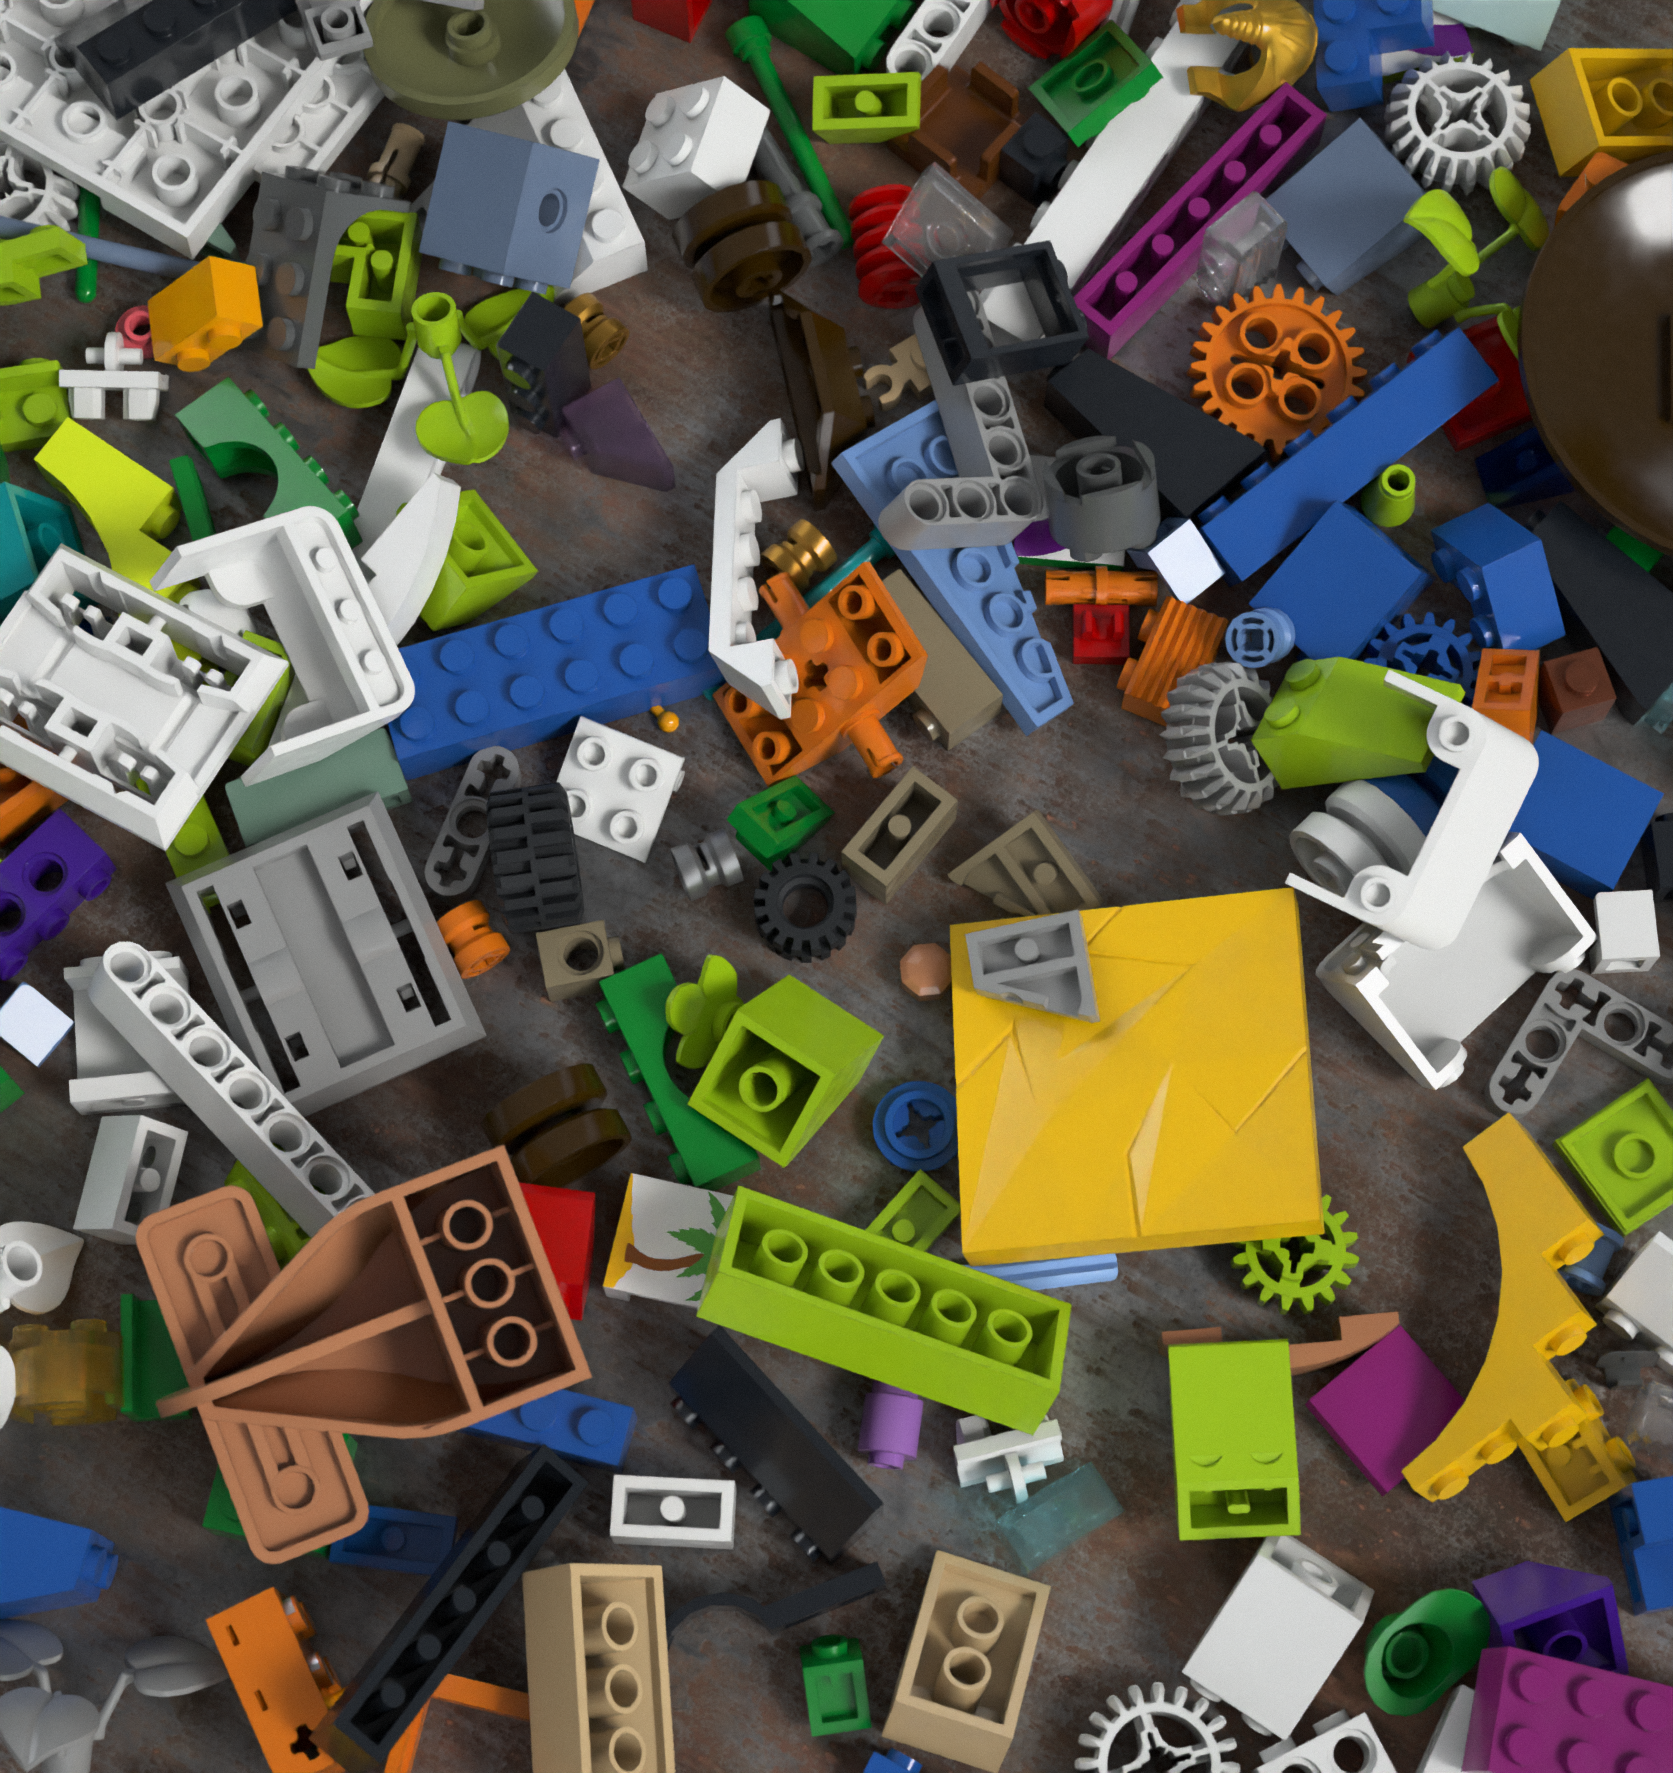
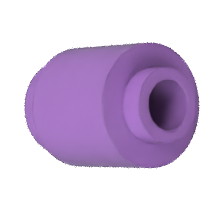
[857,1380,924,1470]

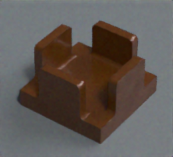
[887,61,1028,211]

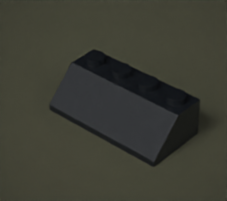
[54,0,296,120]
[669,1325,884,1566]

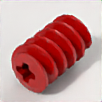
[848,184,925,309]

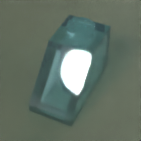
[993,1461,1125,1578]

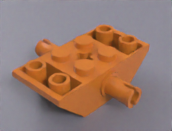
[712,562,928,787]

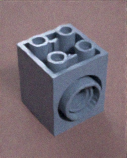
[419,121,600,294]

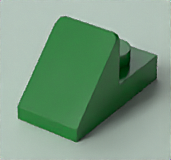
[726,775,835,871]

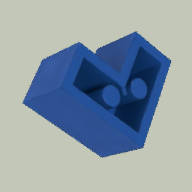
[1313,0,1434,112]
[1430,502,1566,650]
[1607,1476,1673,1616]

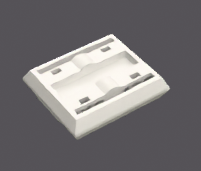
[0,543,289,851]

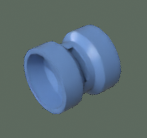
[1225,607,1296,668]

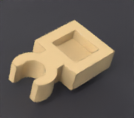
[863,333,933,412]

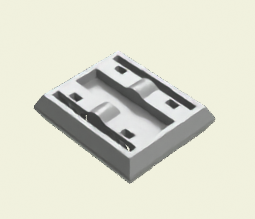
[165,791,487,1117]

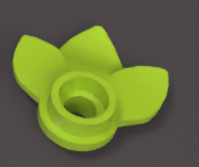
[665,954,745,1069]

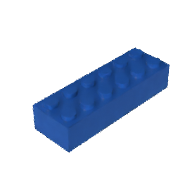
[388,564,727,781]

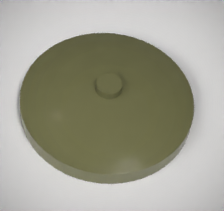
[363,0,579,120]

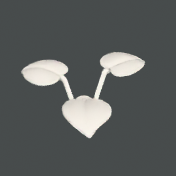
[0,1221,84,1429]

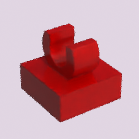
[1072,604,1130,665]

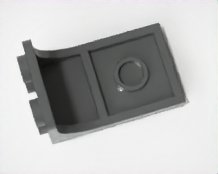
[238,165,411,369]

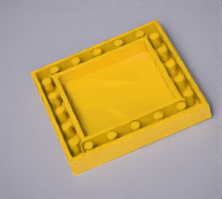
[950,887,1325,1267]

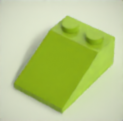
[1251,656,1465,789]

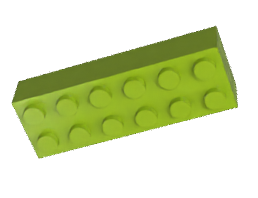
[696,1186,1072,1435]

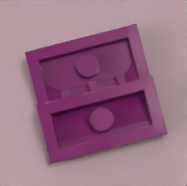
[1304,1325,1465,1497]

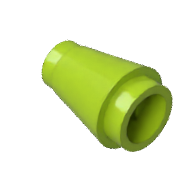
[1360,464,1415,527]

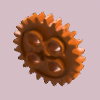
[1187,284,1367,462]

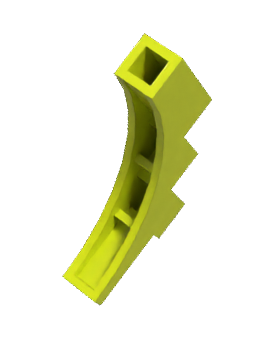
[33,417,219,689]

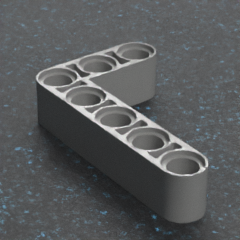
[878,290,1043,551]

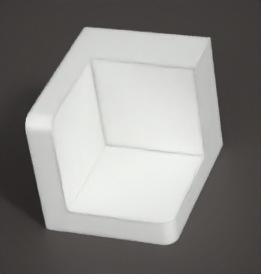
[1589,890,1660,974]

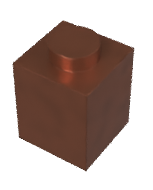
[1539,647,1616,735]

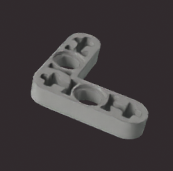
[1485,969,1673,1120]

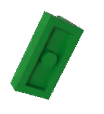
[120,1293,192,1422]

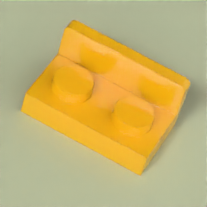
[1516,1378,1637,1522]

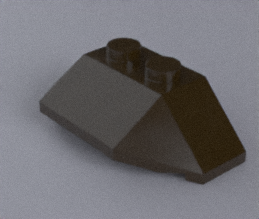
[768,289,875,512]

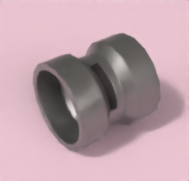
[670,828,744,901]

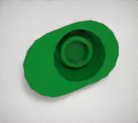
[1363,1588,1490,1717]

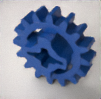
[1363,612,1482,708]

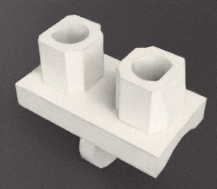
[59,332,169,421]
[953,1415,1064,1504]

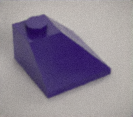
[1472,1561,1629,1675]

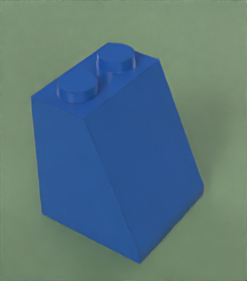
[1249,500,1437,661]
[0,1507,118,1620]

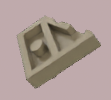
[947,809,1104,917]

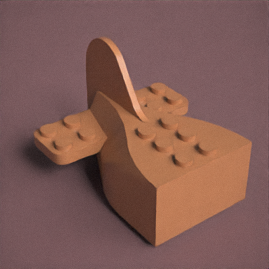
[135,1145,592,1564]

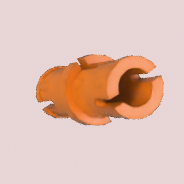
[1044,566,1158,607]

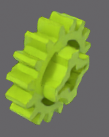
[1230,1194,1359,1315]

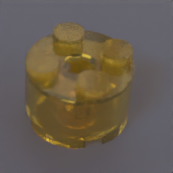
[8,1319,125,1426]

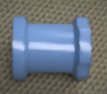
[1558,1222,1625,1296]

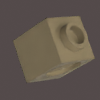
[536,920,625,1002]

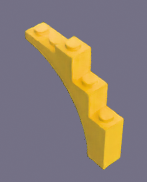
[1401,1112,1605,1503]

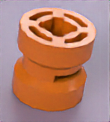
[436,900,510,979]

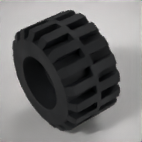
[486,782,584,934]

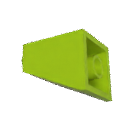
[687,974,884,1168]

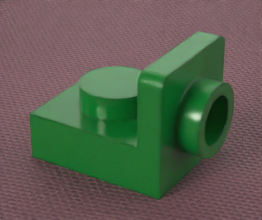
[799,1634,872,1737]

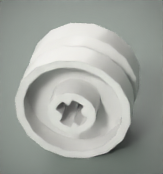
[1289,780,1426,923]

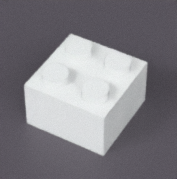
[622,76,771,220]

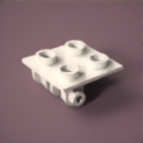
[556,716,685,863]

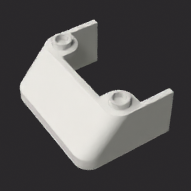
[149,506,415,787]
[1285,670,1539,950]

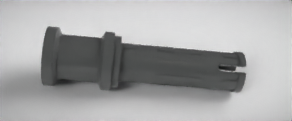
[752,125,844,267]

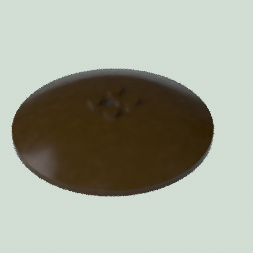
[1517,151,1673,557]

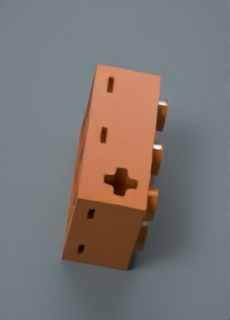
[206,1587,347,1773]

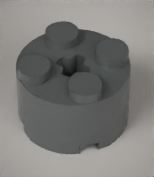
[1042,435,1160,562]

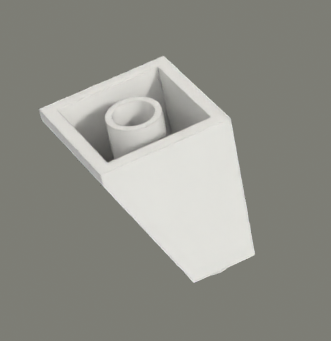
[1182,1536,1375,1741]

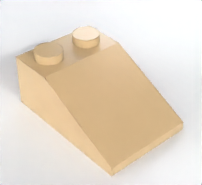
[881,1550,1051,1773]

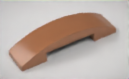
[1157,1312,1399,1376]

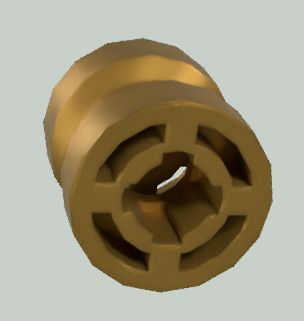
[564,292,629,370]
[760,519,837,593]

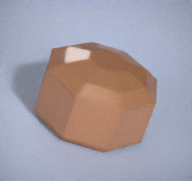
[899,943,952,1002]

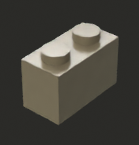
[841,766,958,905]

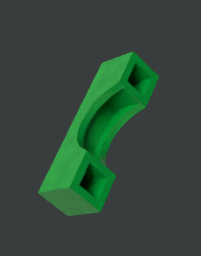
[175,377,363,550]
[595,953,761,1191]

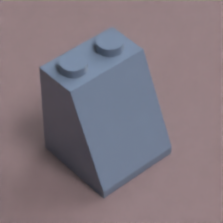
[1259,118,1426,296]

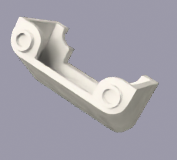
[1315,831,1598,1090]

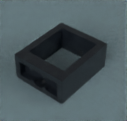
[915,240,1089,386]

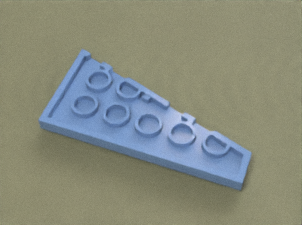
[831,400,1074,737]

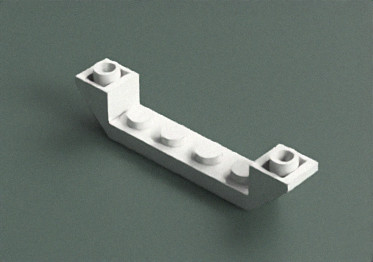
[708,418,805,719]

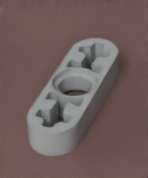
[425,746,522,904]

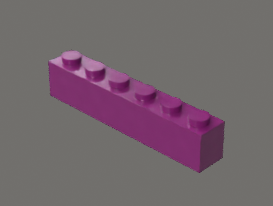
[1073,82,1327,360]

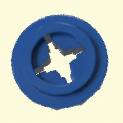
[873,1081,958,1174]

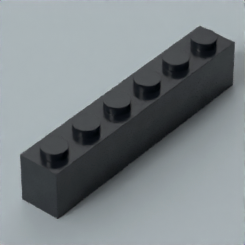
[309,1444,589,1773]

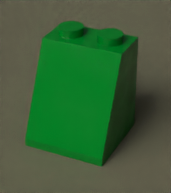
[748,0,916,75]

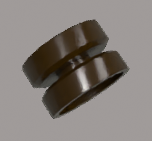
[672,180,812,313]
[480,1063,632,1188]

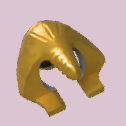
[1176,0,1318,112]

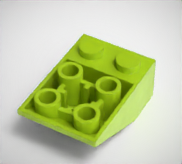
[1168,1339,1301,1541]

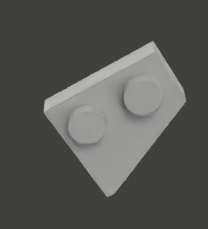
[965,909,1100,1023]

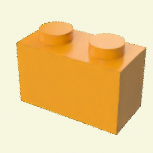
[147,255,263,372]

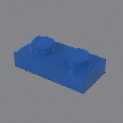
[329,1505,459,1577]

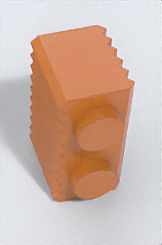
[1116,596,1229,727]

